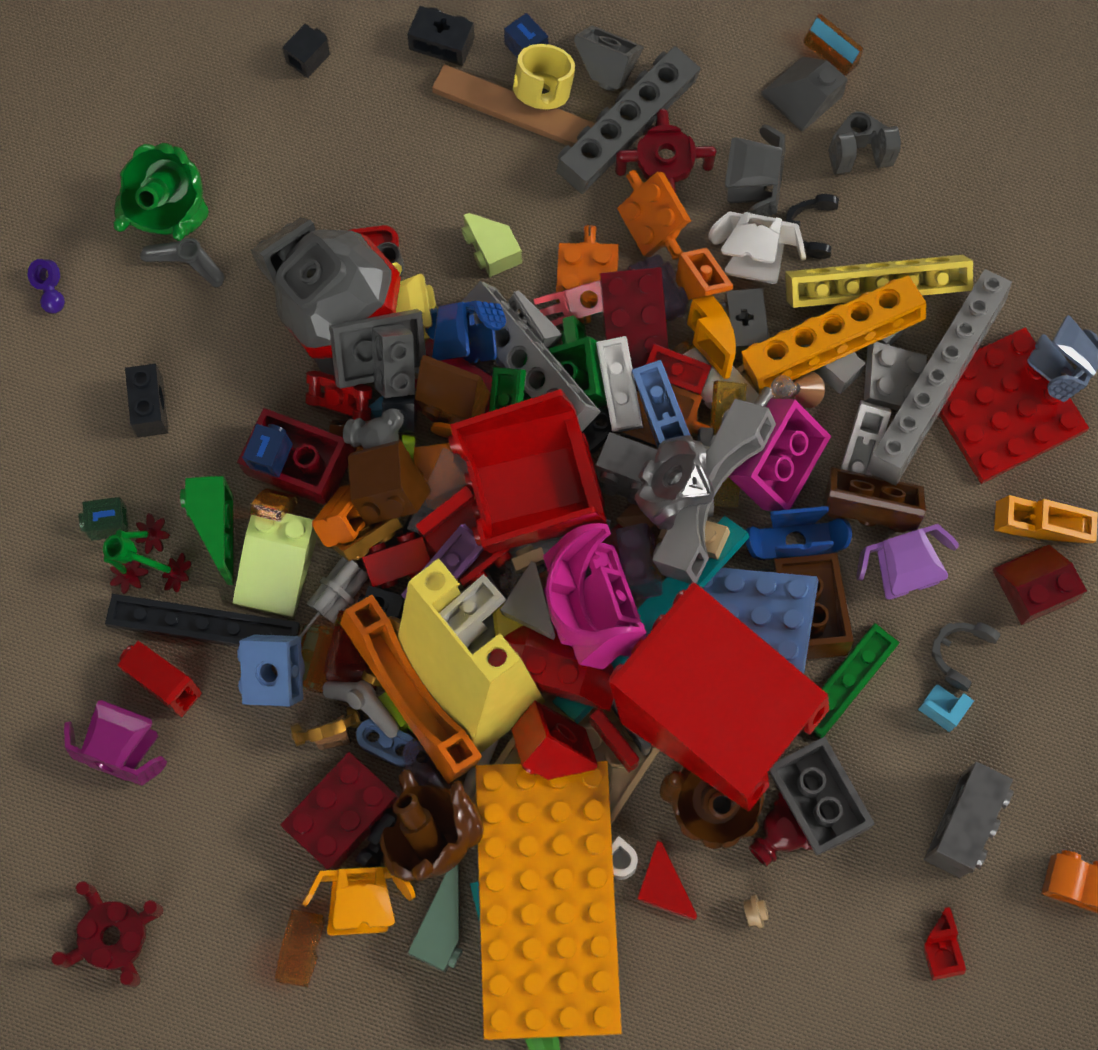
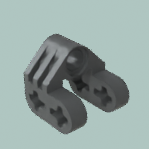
[828,111,901,175]

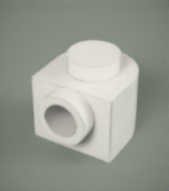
[612,836,638,880]

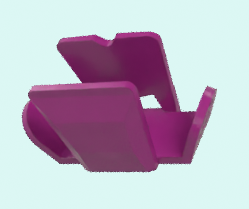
[64,700,167,786]

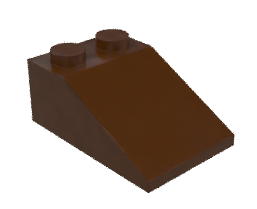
[774,553,854,659]

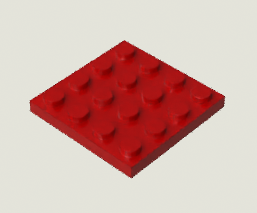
[939,327,1089,484]

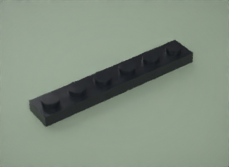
[105,594,301,647]

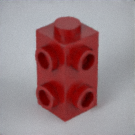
[362,531,436,589]

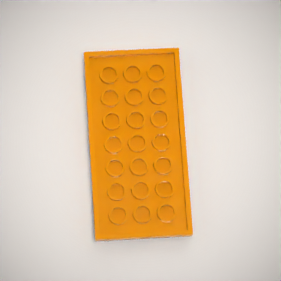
[475,761,622,1040]

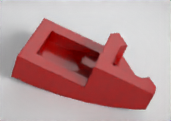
[923,907,966,981]

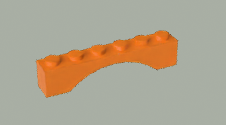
[340,594,482,784]

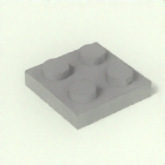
[863,342,927,411]

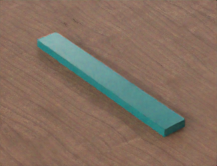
[552,515,750,724]

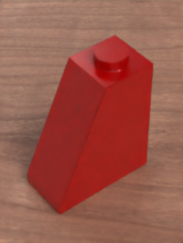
[117,640,202,718]

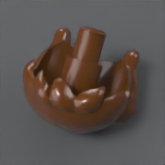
[659,767,764,849]
[380,769,484,881]

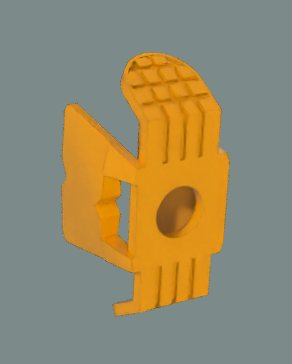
[302,867,416,936]

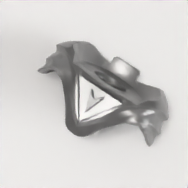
[635,435,714,530]

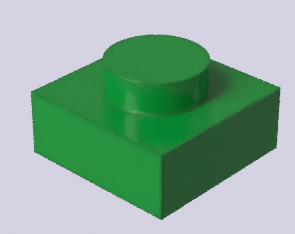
[561,315,586,344]

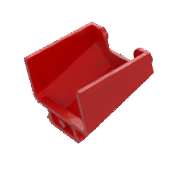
[448,389,607,553]

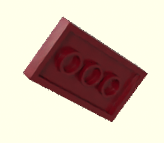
[599,267,669,391]

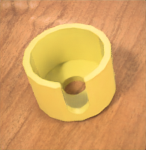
[513,44,575,110]

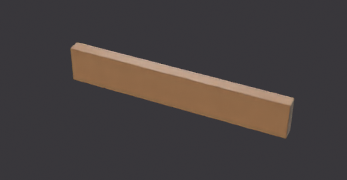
[432,64,596,155]

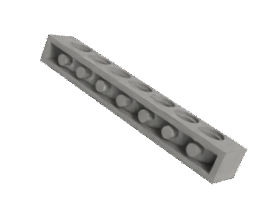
[868,269,1012,486]

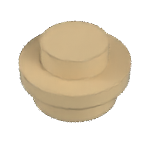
[744,895,769,929]

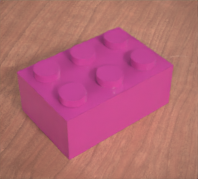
[728,398,831,511]

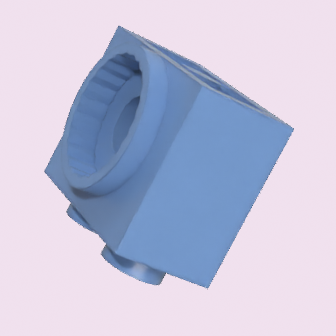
[237,635,305,707]

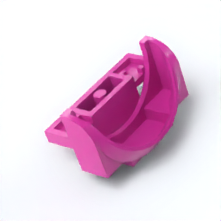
[543,523,647,669]

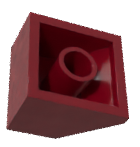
[992,544,1087,625]

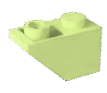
[461,213,522,277]

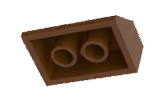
[823,467,926,533]

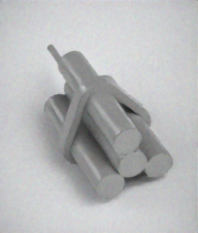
[300,556,369,638]

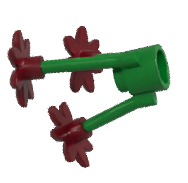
[103,513,192,594]

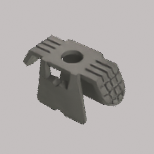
[725,124,786,217]

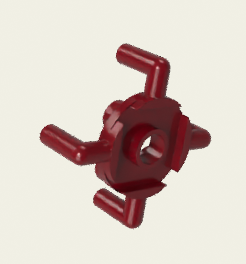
[615,109,716,193]
[51,881,163,987]

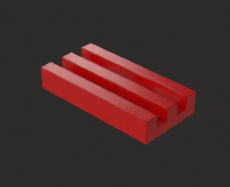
[589,709,640,773]

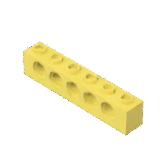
[785,255,973,308]

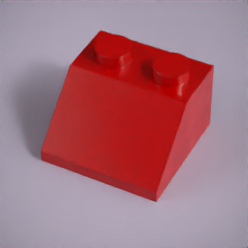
[511,700,598,780]

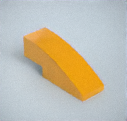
[687,295,736,379]
[994,495,1098,543]

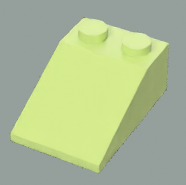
[232,506,318,619]

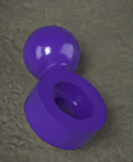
[28,259,65,314]

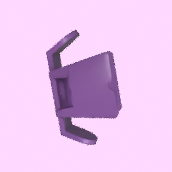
[856,524,959,600]

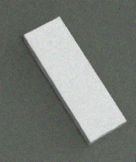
[596,336,643,433]

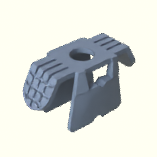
[1027,315,1098,402]

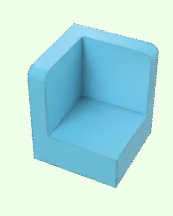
[918,685,974,732]

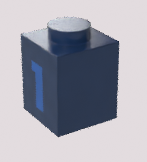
[504,13,548,58]
[242,424,293,478]

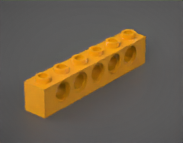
[741,275,926,394]

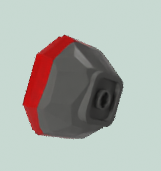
[275,229,401,359]

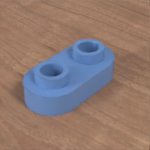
[356,719,418,767]

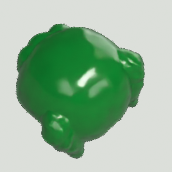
[113,143,209,241]

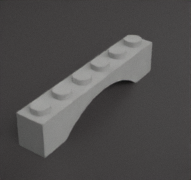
[652,399,776,584]

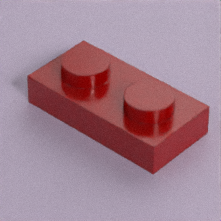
[646,344,712,396]

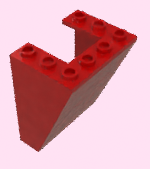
[609,582,829,811]

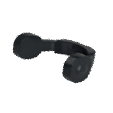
[786,194,839,259]

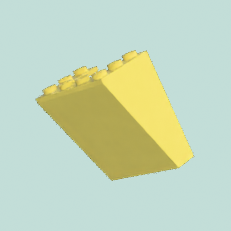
[398,558,545,754]

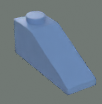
[632,360,691,448]

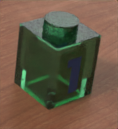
[78,497,129,541]

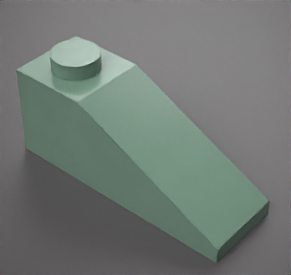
[408,864,463,973]

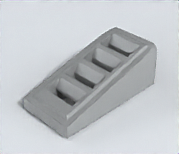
[508,290,562,349]

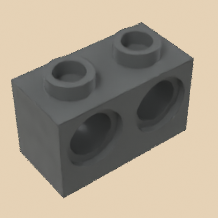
[372,324,415,398]

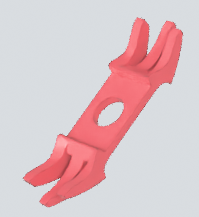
[533,269,635,326]

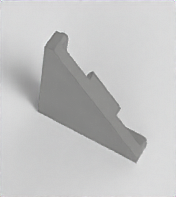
[500,561,556,640]

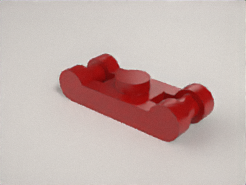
[305,371,372,421]

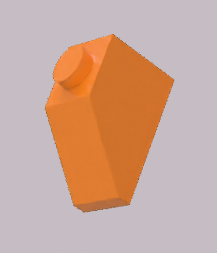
[675,248,733,300]

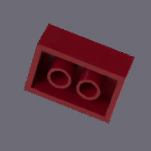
[237,408,354,505]
[280,752,398,871]

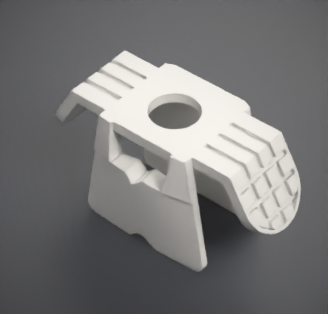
[708,211,806,284]

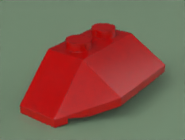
[488,624,614,712]

